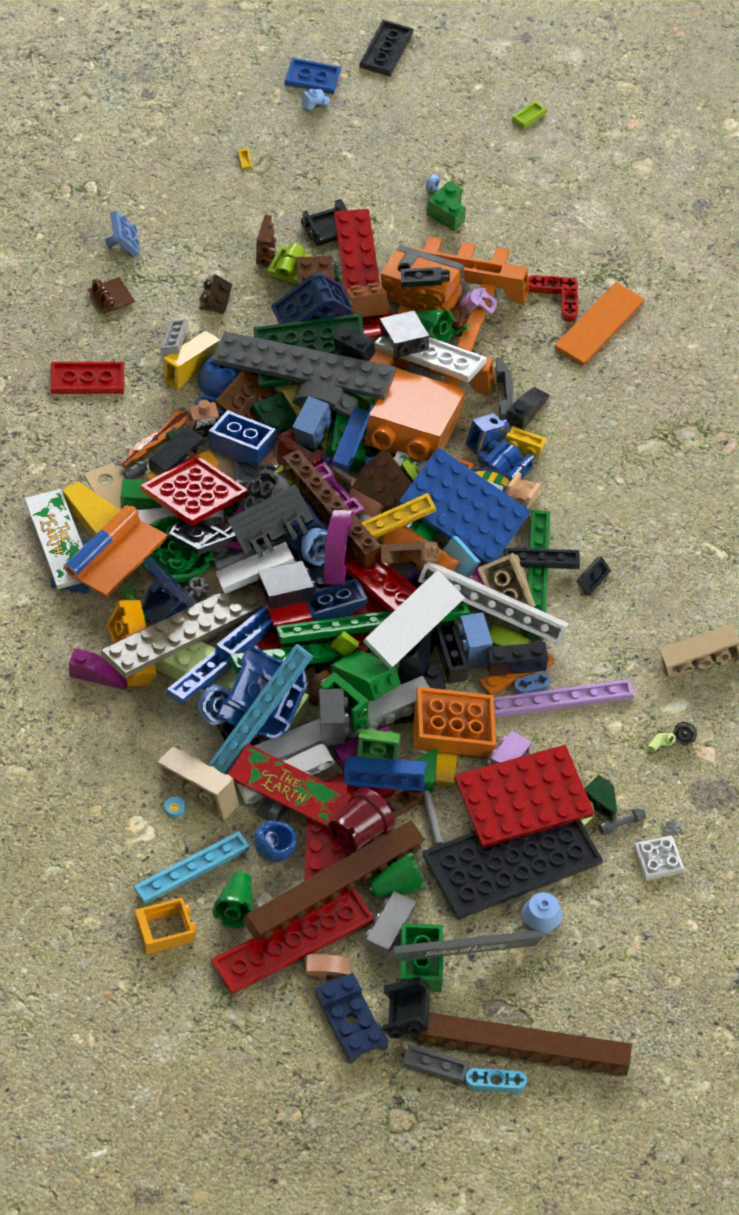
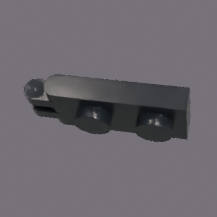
[401,267,450,287]

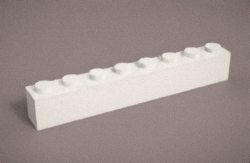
[418,561,569,645]

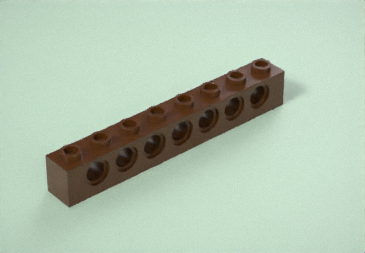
[283,450,381,569]

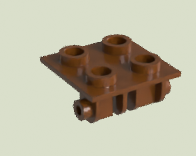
[87,277,136,315]

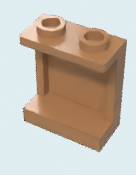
[381,541,440,564]

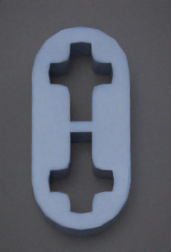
[514,673,550,694]

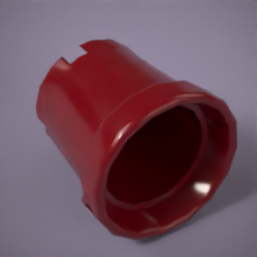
[328,787,395,854]

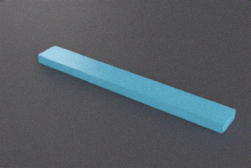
[208,644,313,774]

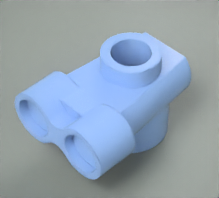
[301,89,330,110]

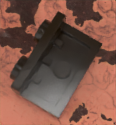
[199,274,233,314]

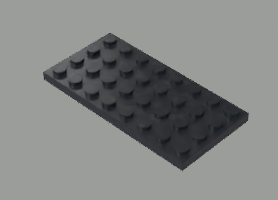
[422,820,603,920]

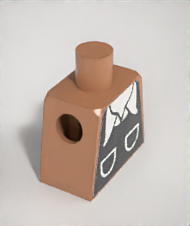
[185,400,220,437]

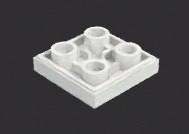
[633,836,685,881]

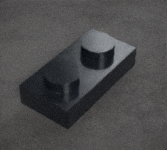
[576,556,611,595]

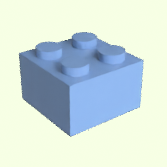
[293,396,333,450]
[457,612,493,669]

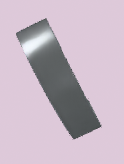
[495,357,513,421]

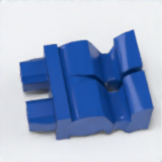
[477,440,534,480]

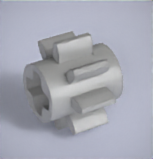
[185,577,209,601]

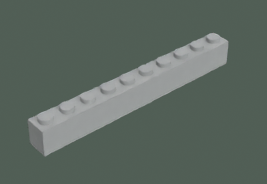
[254,676,429,761]

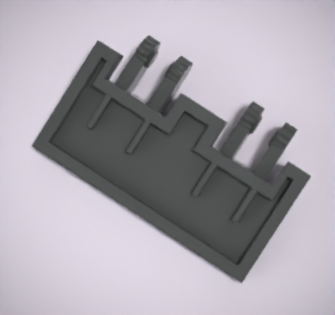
[227,484,313,558]

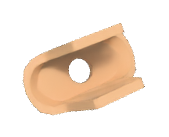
[505,472,541,509]

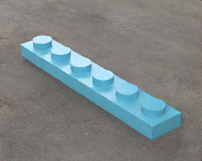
[134,831,249,905]

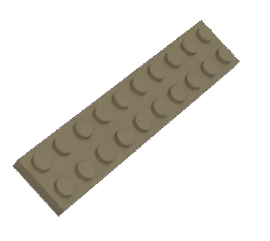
[101,581,265,678]

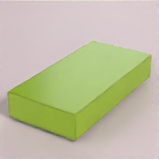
[511,100,547,130]

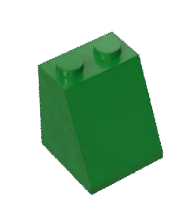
[331,650,401,701]

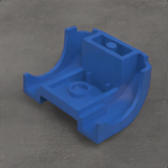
[216,645,307,739]

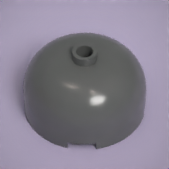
[239,469,289,512]

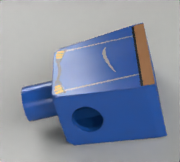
[465,414,509,456]

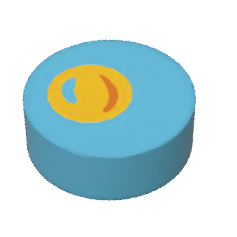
[165,797,185,817]

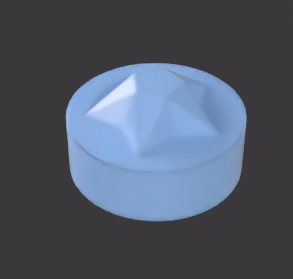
[426,174,440,192]

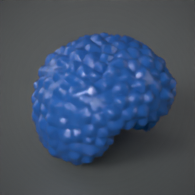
[254,821,297,862]

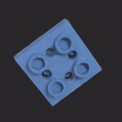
[105,210,140,258]

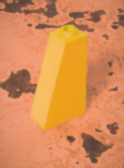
[164,331,220,390]
[62,481,121,537]

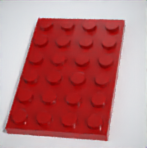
[454,744,594,848]

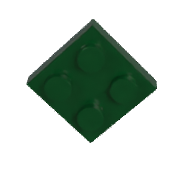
[251,392,298,434]

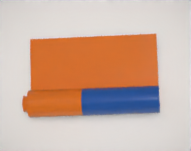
[63,506,168,597]

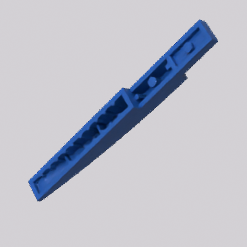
[166,605,274,705]

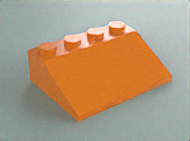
[413,687,496,758]

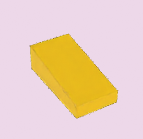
[238,148,252,169]

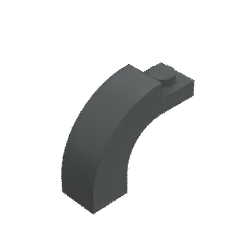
[292,381,357,418]

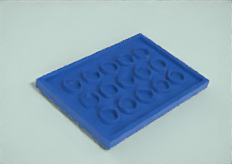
[398,447,531,565]

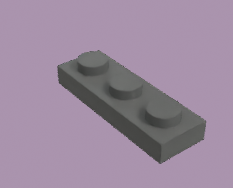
[402,1044,469,1084]

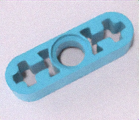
[465,1068,527,1093]

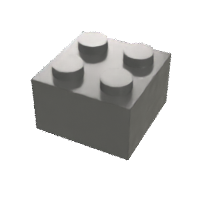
[319,689,349,744]

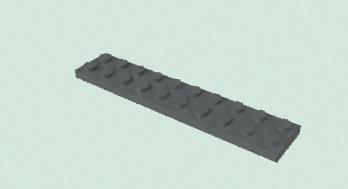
[212,331,397,400]

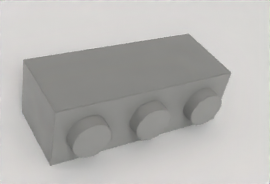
[364,892,416,959]

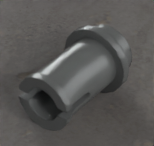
[123,461,148,479]

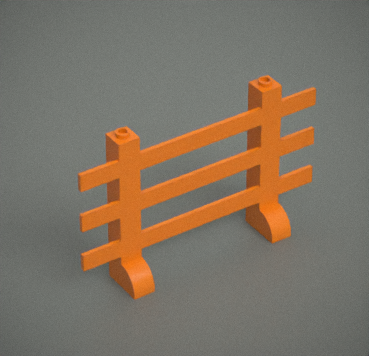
[373,236,529,396]

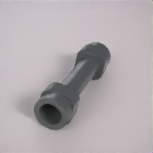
[598,807,646,835]

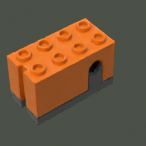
[380,245,466,310]

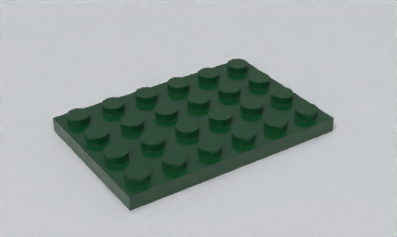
[253,313,364,389]

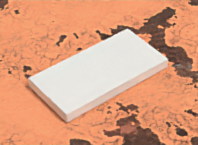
[216,542,295,594]

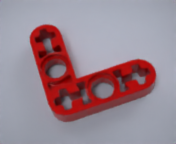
[528,275,578,322]

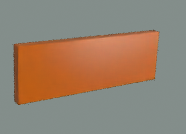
[554,282,645,366]

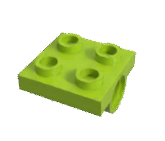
[267,243,312,285]

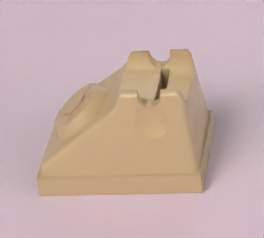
[477,553,536,621]

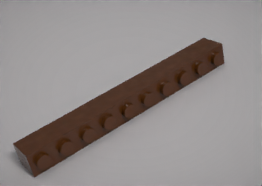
[243,820,425,942]
[419,1012,632,1076]

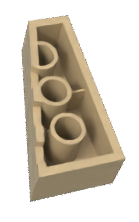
[660,623,739,677]
[158,747,239,820]

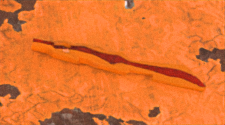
[121,411,188,468]

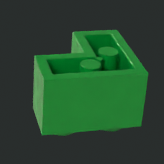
[426,181,466,231]

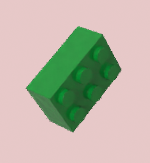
[400,923,443,992]

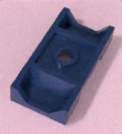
[315,973,389,1064]

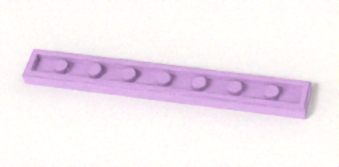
[494,679,634,718]

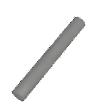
[423,791,443,846]

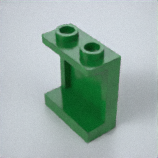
[320,672,368,733]

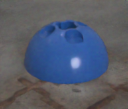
[198,356,242,398]

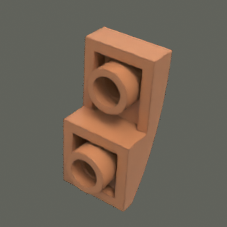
[348,489,384,518]
[305,954,350,979]

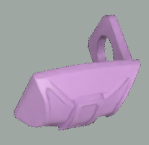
[458,288,497,314]

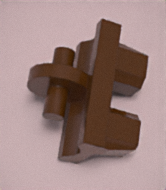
[449,306,470,337]

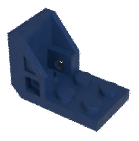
[271,273,354,324]
[142,556,194,625]

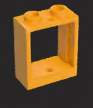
[135,898,197,955]

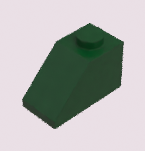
[584,775,617,821]

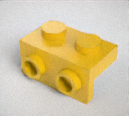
[505,426,547,459]

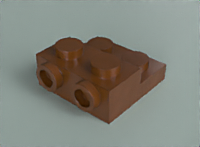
[256,214,277,266]

